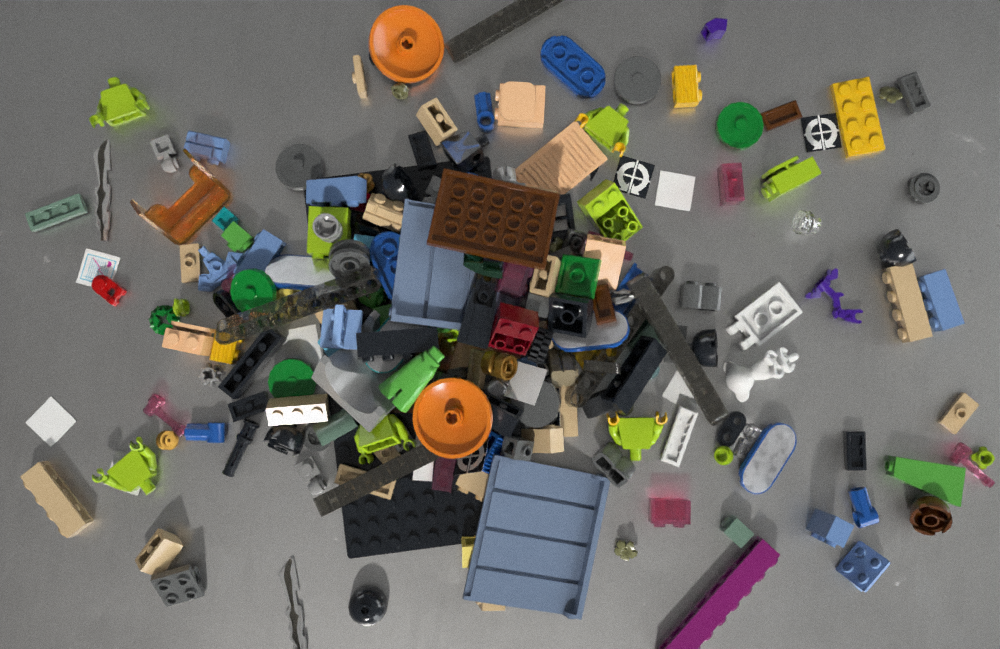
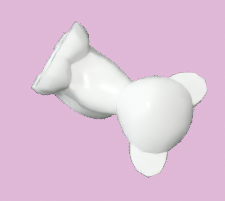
[723,347,799,402]

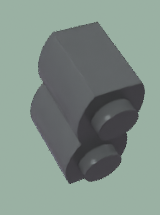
[679,281,722,312]
[592,442,636,488]

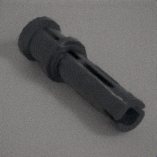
[222,418,261,477]

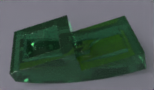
[463,253,503,279]

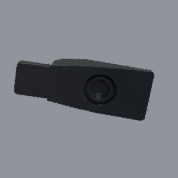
[457,272,497,349]

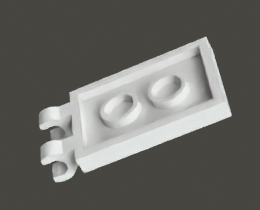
[725,282,803,351]

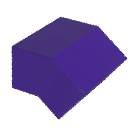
[700,18,728,42]

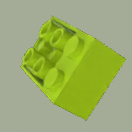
[577,179,643,241]

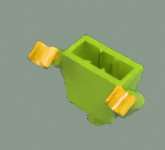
[574,103,630,157]
[606,411,668,461]

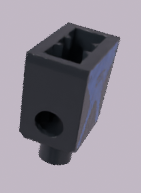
[440,131,490,173]

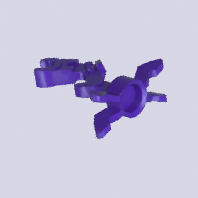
[805,268,863,324]

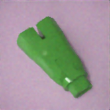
[378,346,445,413]

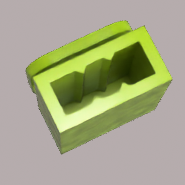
[761,155,822,202]
[307,206,351,259]

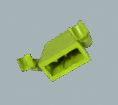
[89,77,150,128]
[354,413,417,465]
[92,437,158,495]

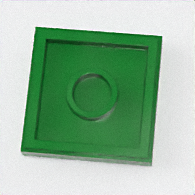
[555,254,602,299]

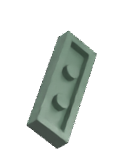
[25,193,88,232]

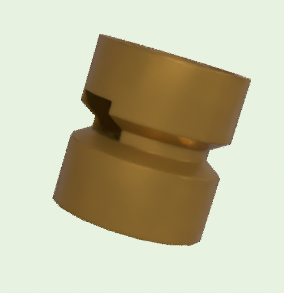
[480,350,518,380]

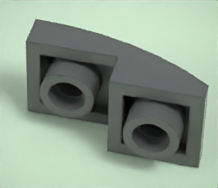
[561,228,587,257]

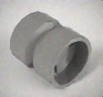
[313,213,343,243]

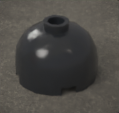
[381,163,417,203]
[878,229,917,267]
[688,329,718,367]
[263,424,304,457]
[348,585,388,627]

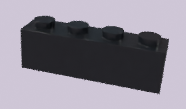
[218,326,287,399]
[356,327,439,363]
[601,335,667,415]
[453,375,524,438]

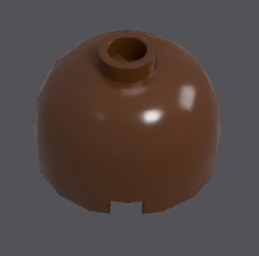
[909,496,953,536]

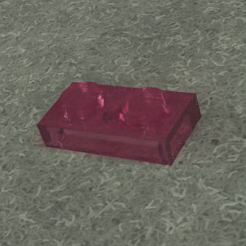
[432,455,456,492]

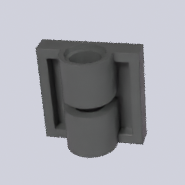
[150,564,205,607]

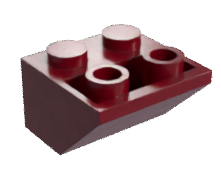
[488,302,539,356]

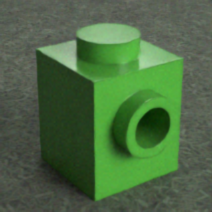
[221,221,254,253]

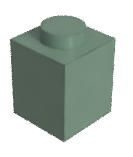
[720,515,754,548]

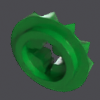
[148,305,180,335]

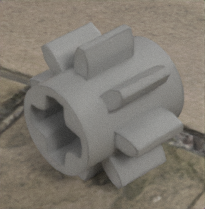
[198,363,224,387]

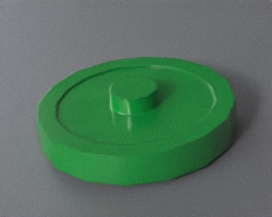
[715,102,764,150]
[230,268,277,317]
[268,358,317,398]

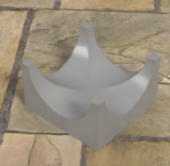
[311,310,411,433]

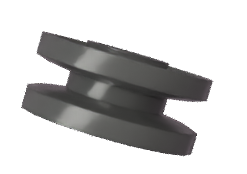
[328,239,370,281]

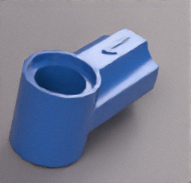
[474,92,495,133]
[184,422,226,443]
[848,486,879,528]

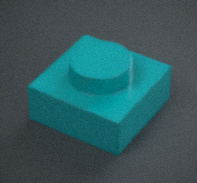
[212,207,240,231]

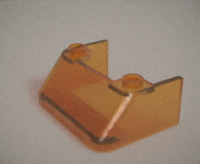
[130,148,231,245]

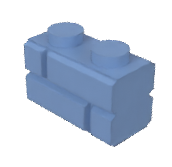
[183,130,230,166]

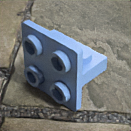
[320,304,363,350]
[836,541,891,592]

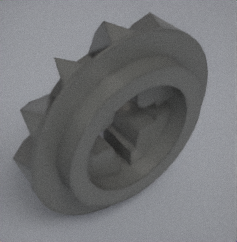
[908,173,940,203]
[302,422,331,452]

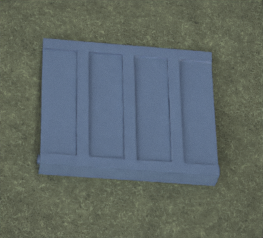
[388,199,534,331]
[462,454,610,620]

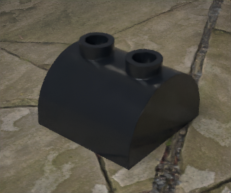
[548,293,593,338]

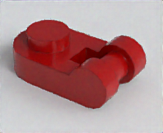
[91,275,128,307]

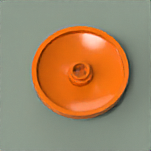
[368,5,444,84]
[413,377,493,459]

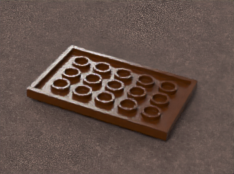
[427,168,560,270]

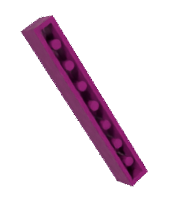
[657,536,780,649]

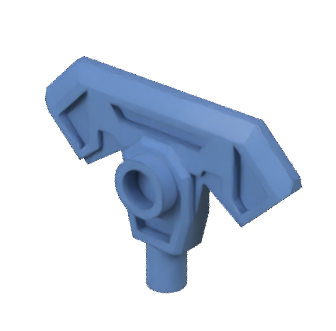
[198,246,245,292]

